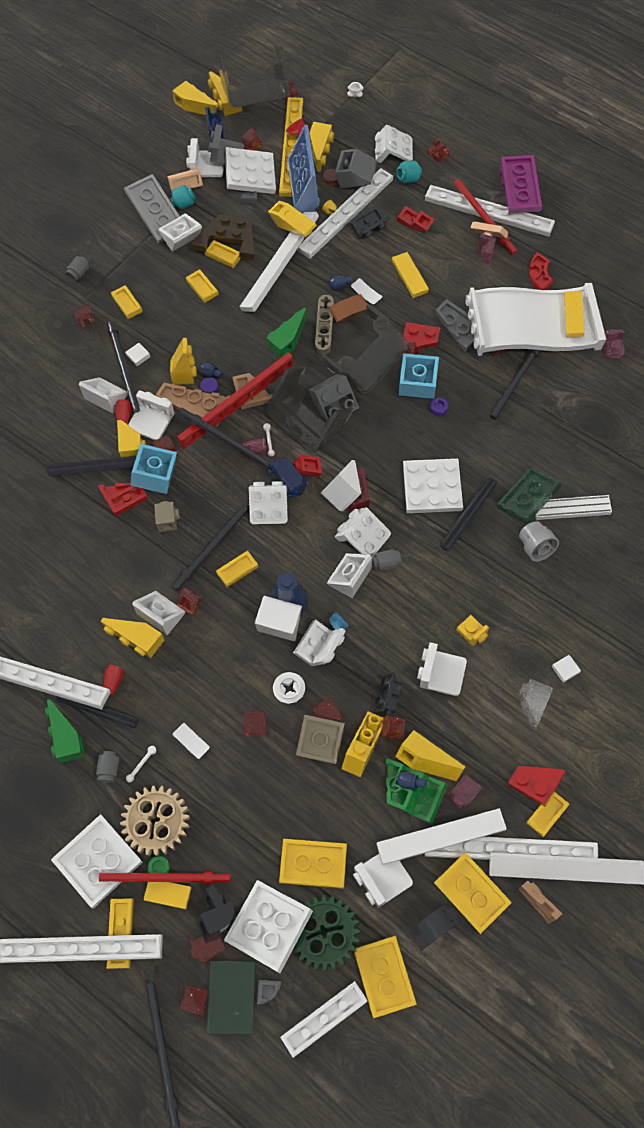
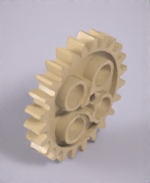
[120,786,190,856]

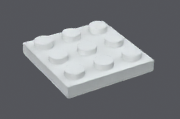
[225,147,276,194]
[403,459,463,513]
[51,814,143,909]
[224,880,313,973]

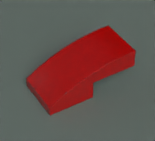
[396,206,435,232]

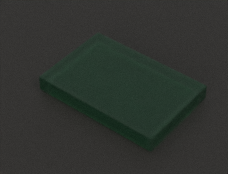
[497,467,561,524]
[207,961,255,1035]

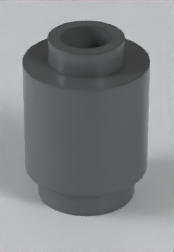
[65,256,89,282]
[372,549,402,572]
[96,751,119,783]

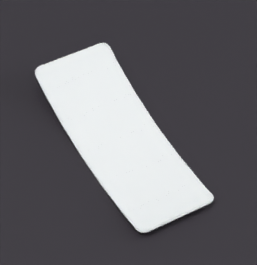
[351,278,382,304]
[173,723,210,759]

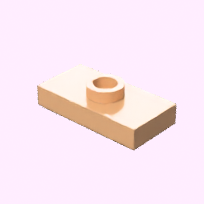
[167,168,203,192]
[471,222,508,238]

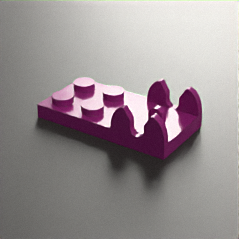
[500,155,542,213]

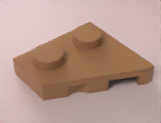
[232,373,274,410]
[519,881,562,924]

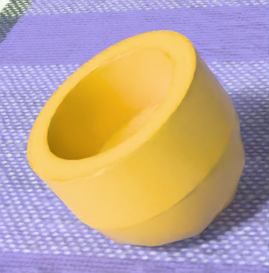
[322,200,337,215]

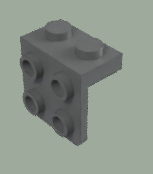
[208,124,244,166]

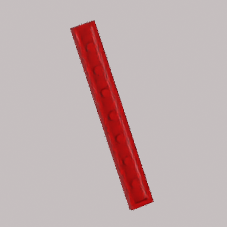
[177,353,293,449]

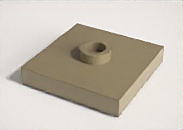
[296,715,345,764]

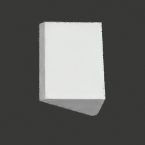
[158,214,202,252]
[79,378,128,413]
[321,460,361,511]
[327,553,372,598]
[132,591,186,635]
[255,596,302,641]

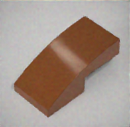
[329,294,369,323]

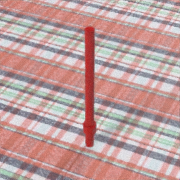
[454,179,518,255]
[99,871,230,885]

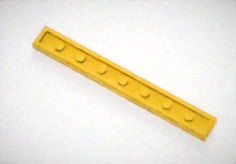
[279,97,303,197]

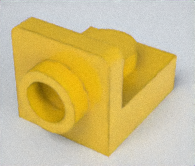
[456,615,489,646]

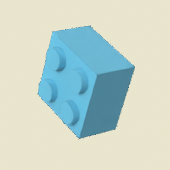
[399,353,439,399]
[130,444,177,494]

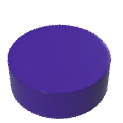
[200,378,218,394]
[430,398,448,416]

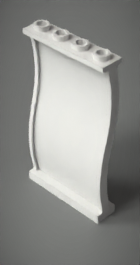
[466,283,606,356]

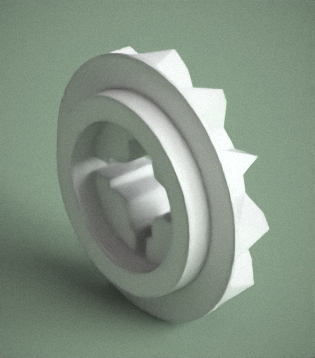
[273,672,305,705]

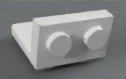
[375,124,413,163]
[186,139,224,177]
[128,390,175,441]
[249,481,288,524]
[335,507,391,558]
[293,620,345,666]
[417,643,467,696]
[353,854,413,908]

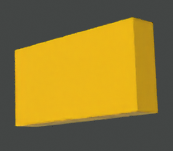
[205,240,242,268]
[186,270,219,303]
[111,285,143,319]
[216,550,258,587]
[526,792,569,837]
[144,882,192,910]

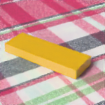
[392,252,429,298]
[564,291,585,337]
[107,899,134,969]

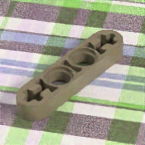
[315,295,334,355]

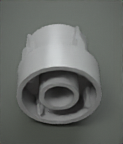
[519,521,559,562]

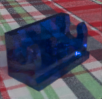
[205,107,226,143]
[268,457,308,498]

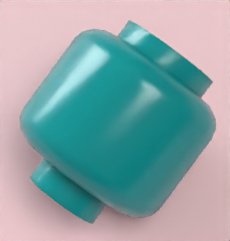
[397,160,422,184]
[170,185,196,210]

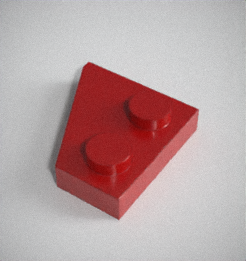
[400,322,440,354]
[98,482,148,516]
[508,766,565,807]

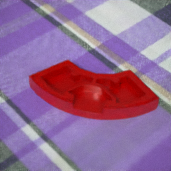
[529,252,553,290]

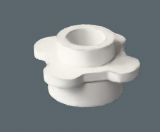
[348,82,363,97]

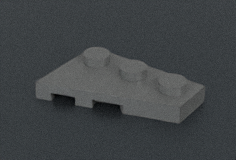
[435,299,475,352]

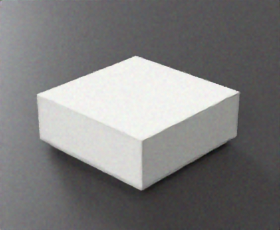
[125,343,150,366]
[552,655,581,683]

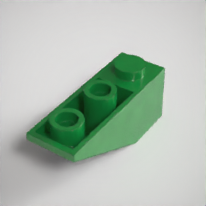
[266,307,307,358]
[45,699,85,763]

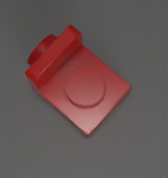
[292,455,322,480]

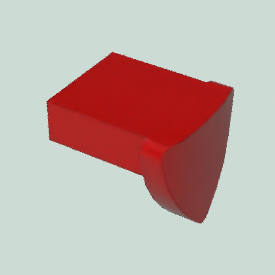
[286,119,310,139]

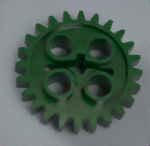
[293,895,361,972]

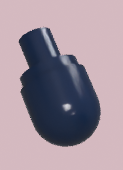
[329,275,353,290]
[200,363,223,379]
[397,772,427,790]

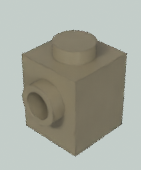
[154,501,180,532]

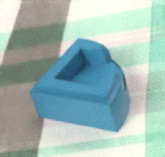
[329,612,348,630]

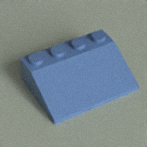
[287,125,320,212]

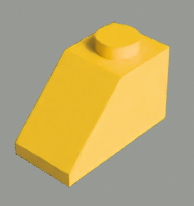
[117,420,146,457]

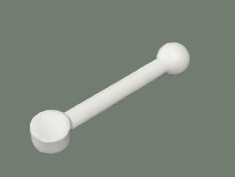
[263,423,275,457]
[126,746,156,782]

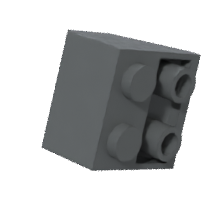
[335,149,377,188]
[308,374,359,424]

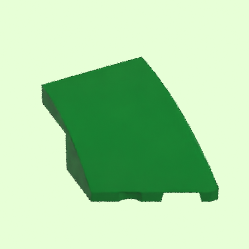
[386,758,448,824]

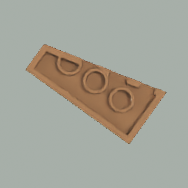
[155,383,230,427]

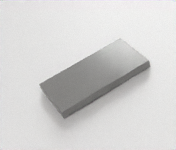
[124,174,180,243]

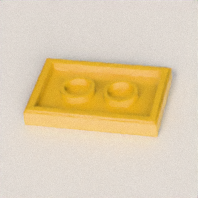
[279,839,347,889]
[434,852,512,934]
[354,936,417,1018]

